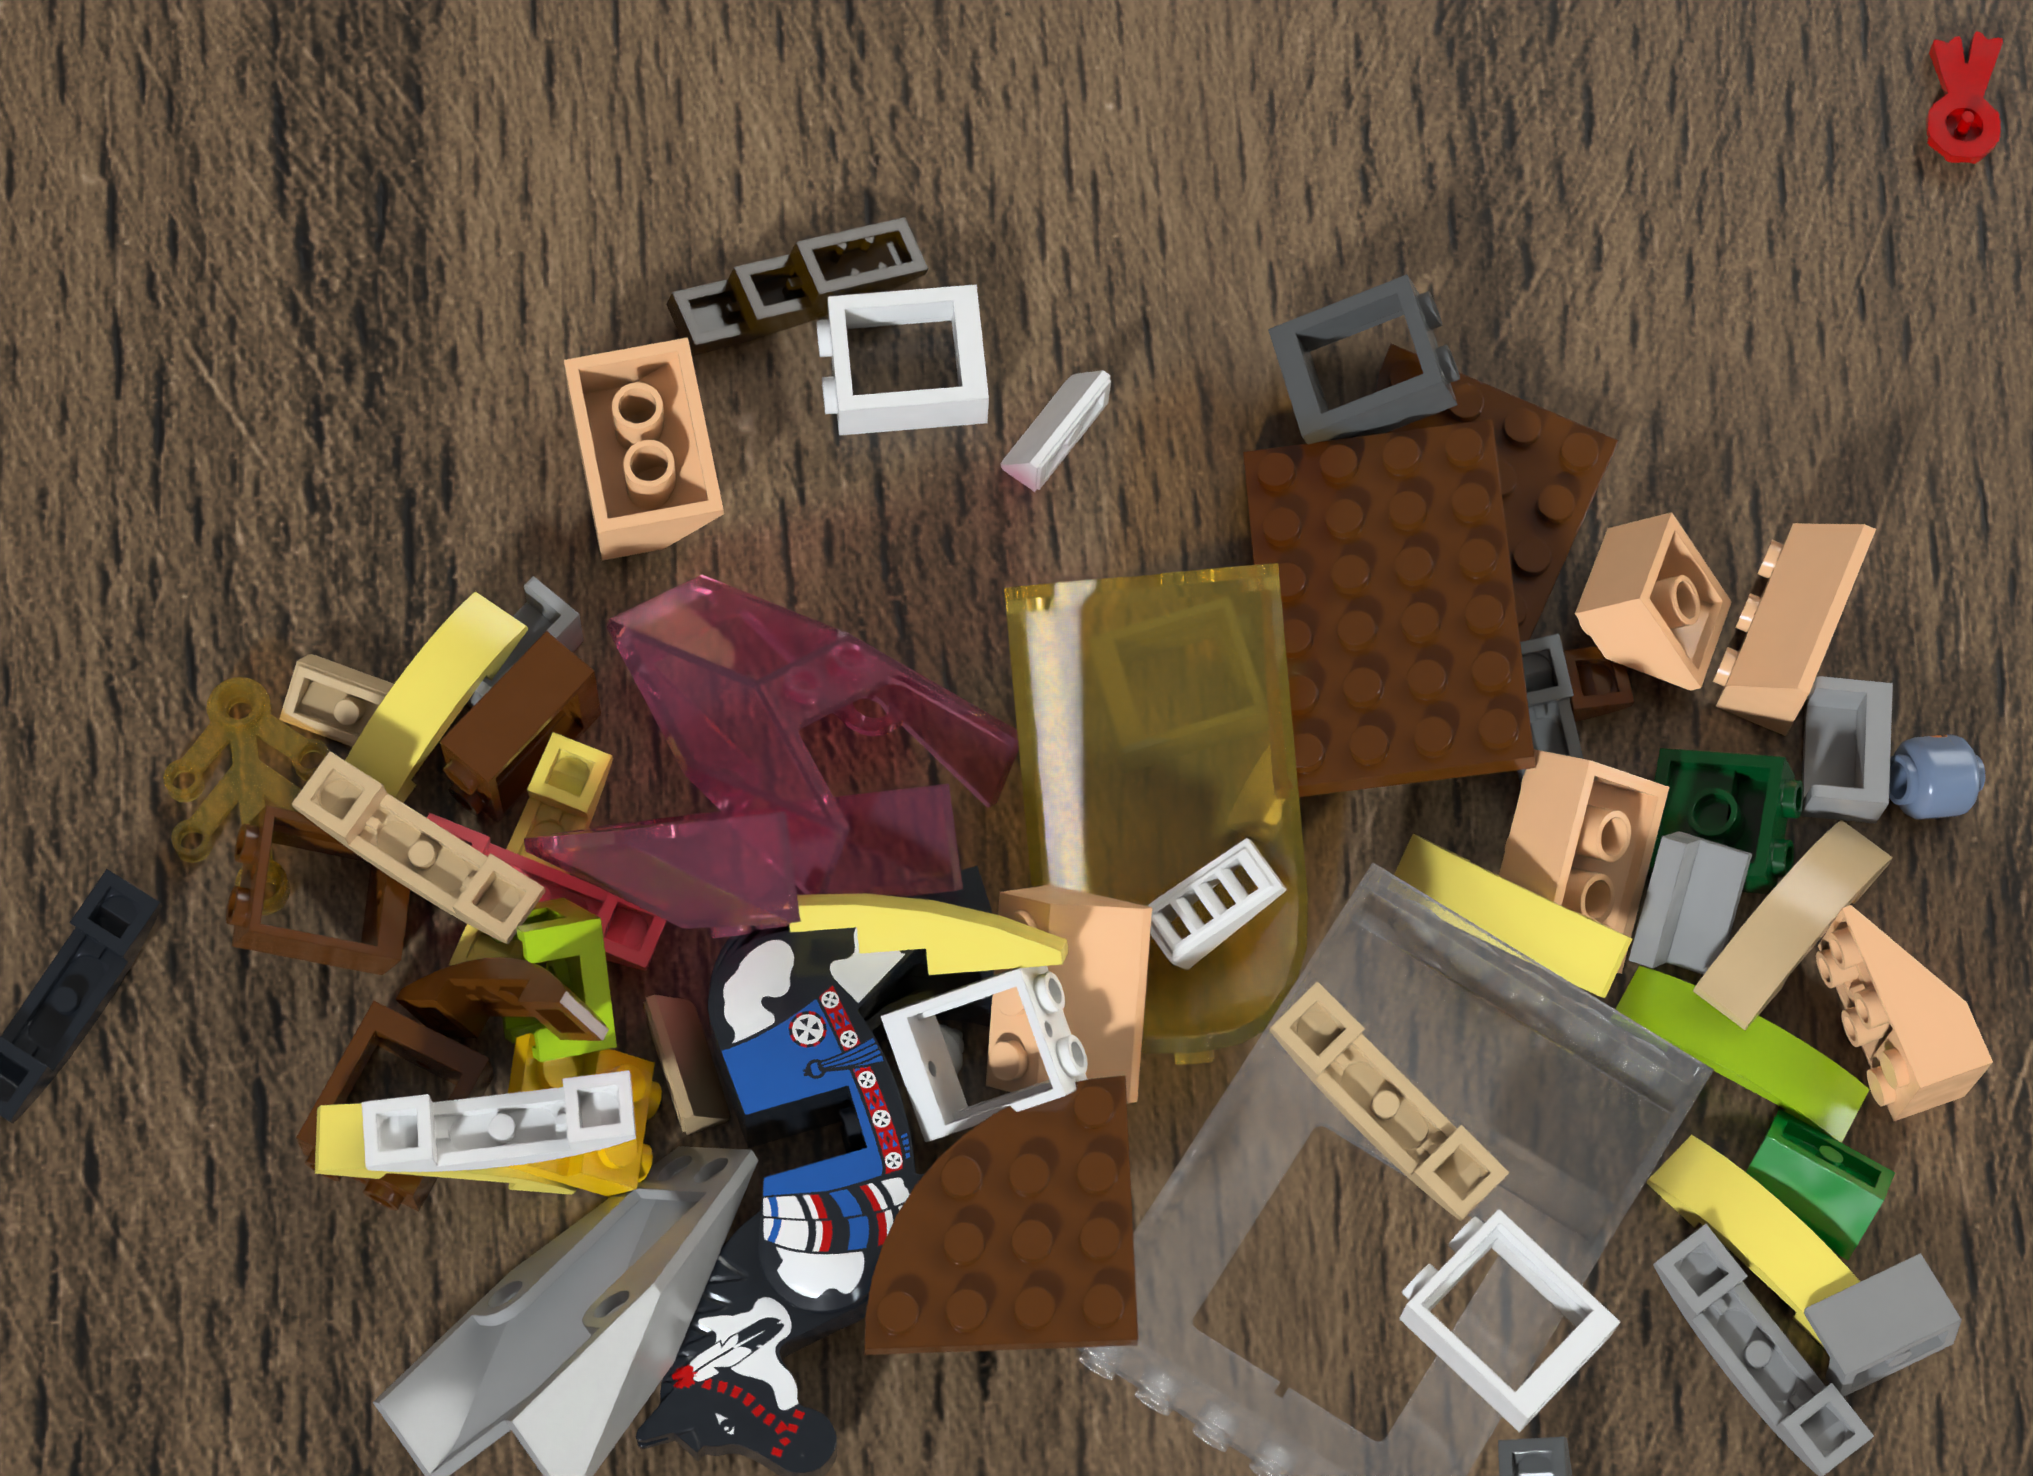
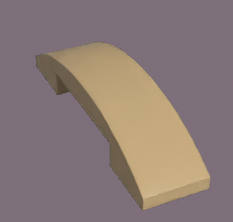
[292,751,546,944]
[1693,820,1893,1031]
[1269,981,1509,1221]

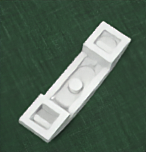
[362,1071,636,1172]

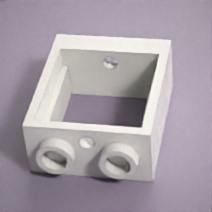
[817,284,989,435]
[881,966,1088,1142]
[1399,1209,1620,1432]

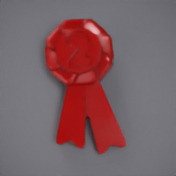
[1926,31,2003,164]

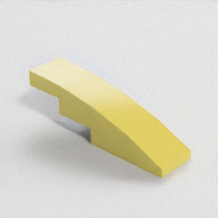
[788,894,1068,975]

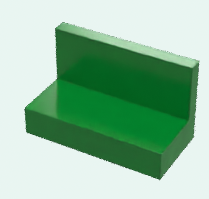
[1745,1108,1895,1260]

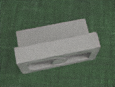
[1629,831,1752,974]
[1804,1253,1962,1397]

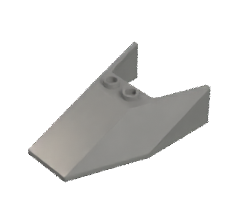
[373,1146,758,1476]

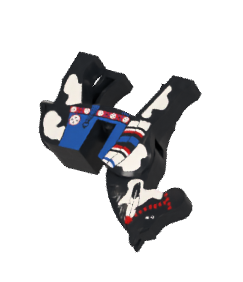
[636,864,994,1476]

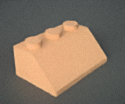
[564,337,724,561]
[1713,523,1876,736]
[1499,749,1669,974]
[986,885,1152,1103]

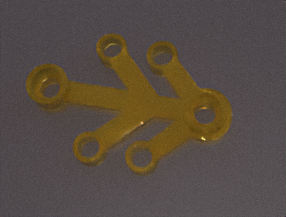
[163,677,329,915]

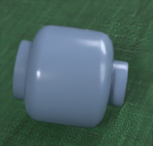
[1889,734,1985,820]

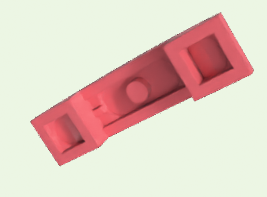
[427,813,671,971]

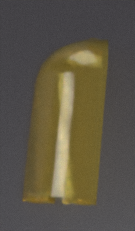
[1004,563,1308,1065]

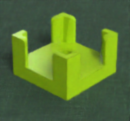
[492,898,617,1062]

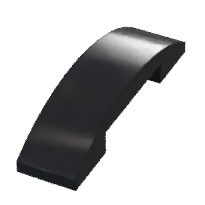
[0,869,163,1124]

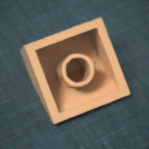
[1575,512,1732,691]

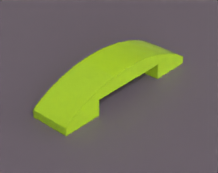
[1608,966,1870,1143]

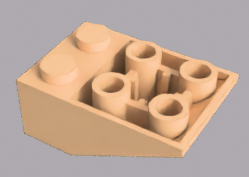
[1816,905,1993,1121]

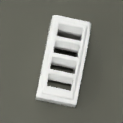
[1148,838,1287,970]

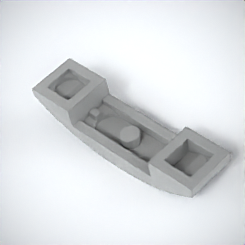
[1653,1224,1874,1476]

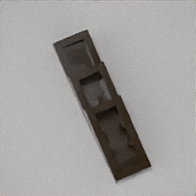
[666,217,928,356]

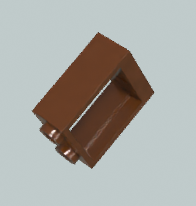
[440,631,601,823]
[226,806,410,975]
[296,1001,494,1212]

